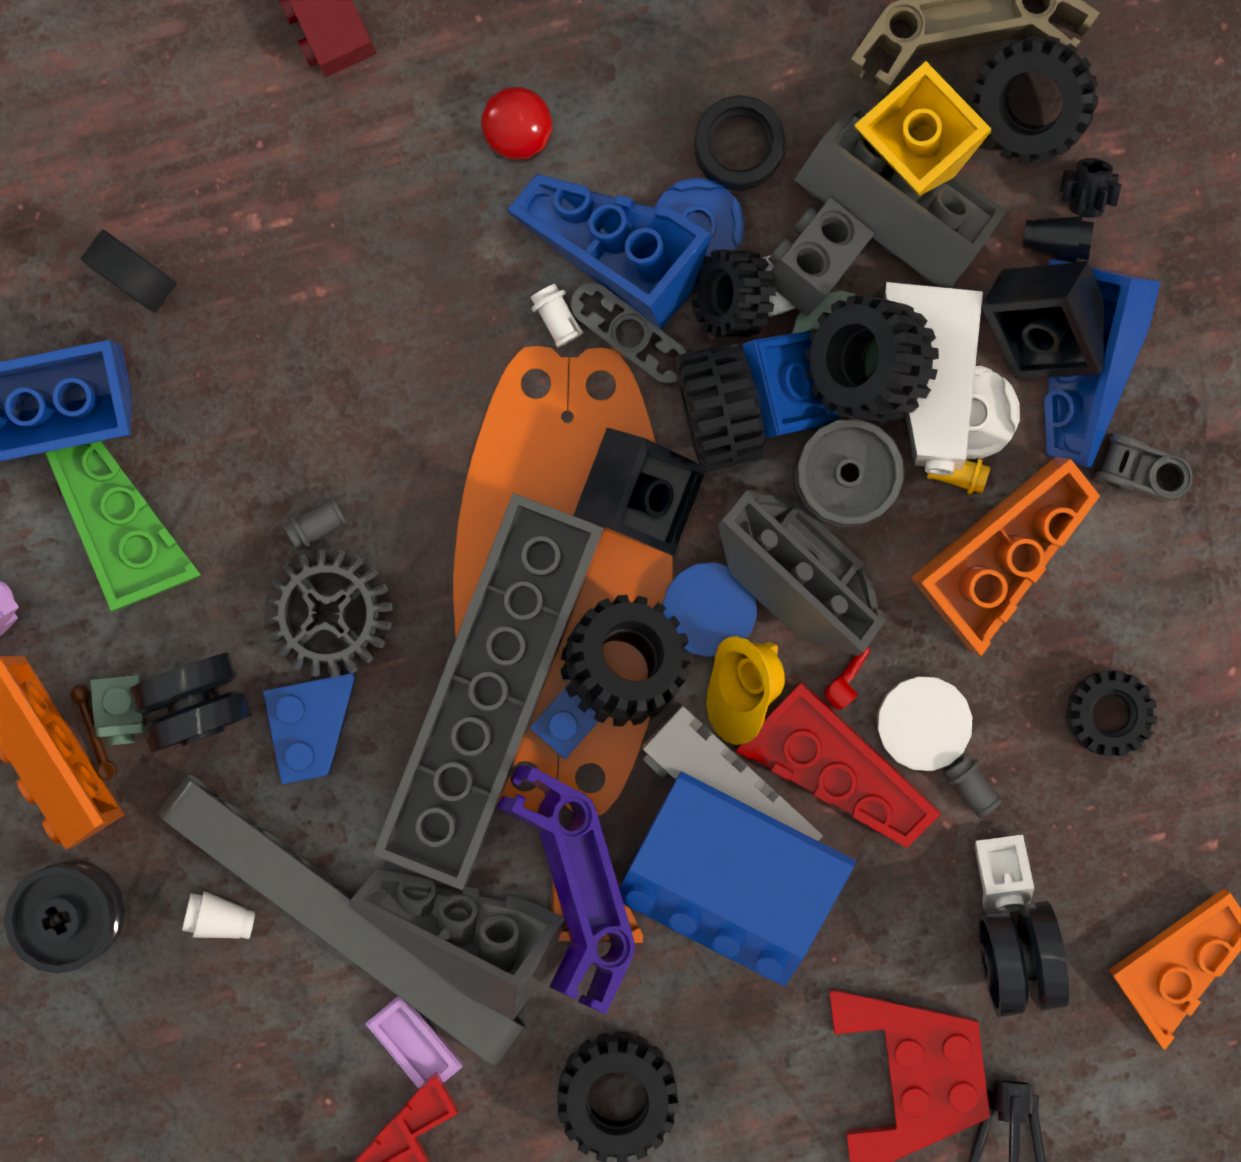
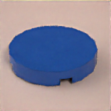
[653,177,745,268]
[662,562,757,657]

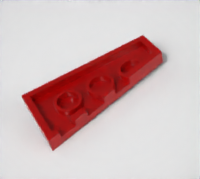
[736,681,941,848]

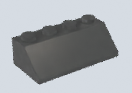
[794,100,1007,288]

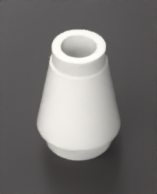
[182,891,256,939]

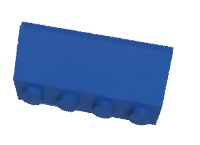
[0,340,131,462]

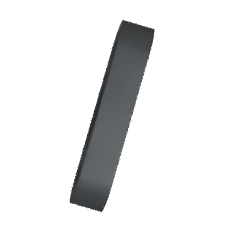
[571,283,687,385]

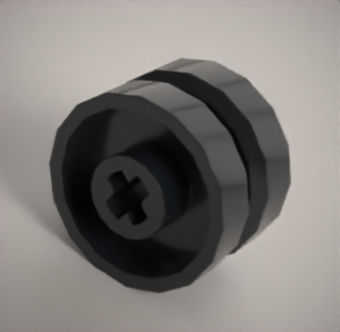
[127,652,252,753]
[4,860,125,974]
[978,901,1070,1017]

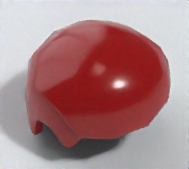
[480,86,553,160]

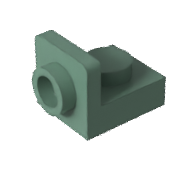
[89,675,145,746]

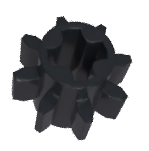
[1060,158,1122,218]

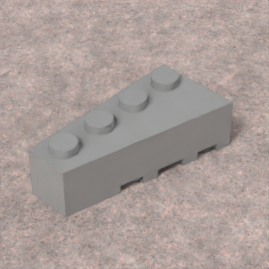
[642,703,823,841]

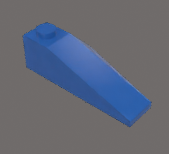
[507,174,712,330]
[1044,259,1161,467]

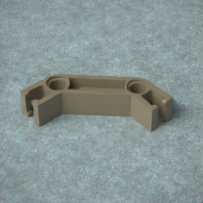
[846,0,1100,97]

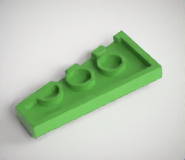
[45,441,201,613]

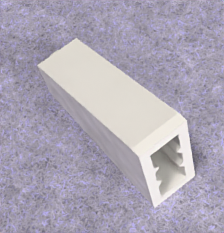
[884,282,983,475]

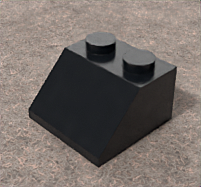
[981,261,1104,379]
[573,427,706,556]

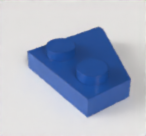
[263,673,356,784]

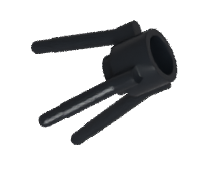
[969,1080,1046,1162]

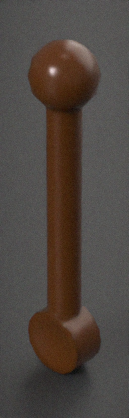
[70,685,117,780]

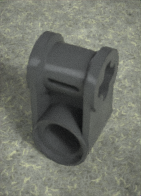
[1093,433,1193,502]

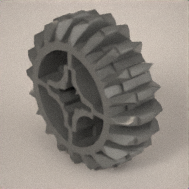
[263,549,393,678]

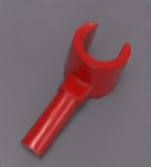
[824,647,871,710]

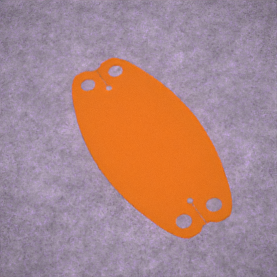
[453,346,673,816]

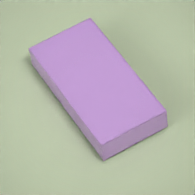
[365,996,464,1088]

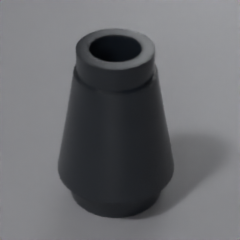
[1023,216,1094,262]

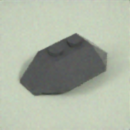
[718,490,886,656]

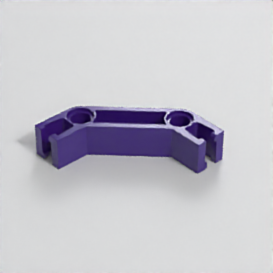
[497,765,635,1014]

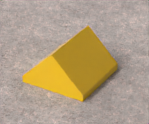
[854,61,991,196]

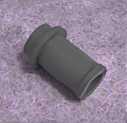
[283,497,348,551]
[944,754,1002,818]

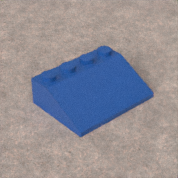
[618,771,856,987]

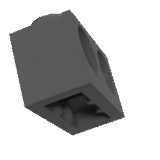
[768,197,875,317]

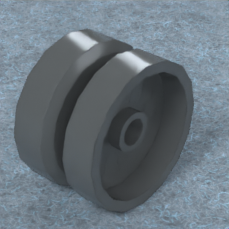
[793,419,904,528]

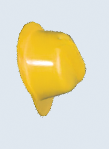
[706,636,785,745]

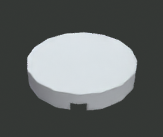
[966,366,1020,460]
[877,676,973,771]

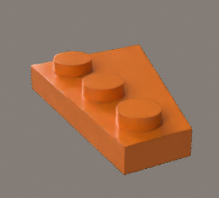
[1108,889,1241,1051]

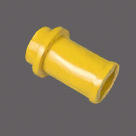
[927,458,990,495]

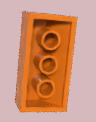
[0,655,125,850]

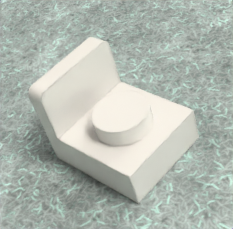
[974,835,1034,913]

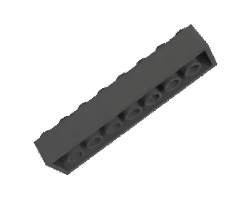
[372,493,605,890]

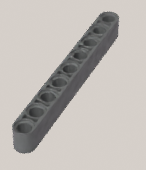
[157,773,526,1066]

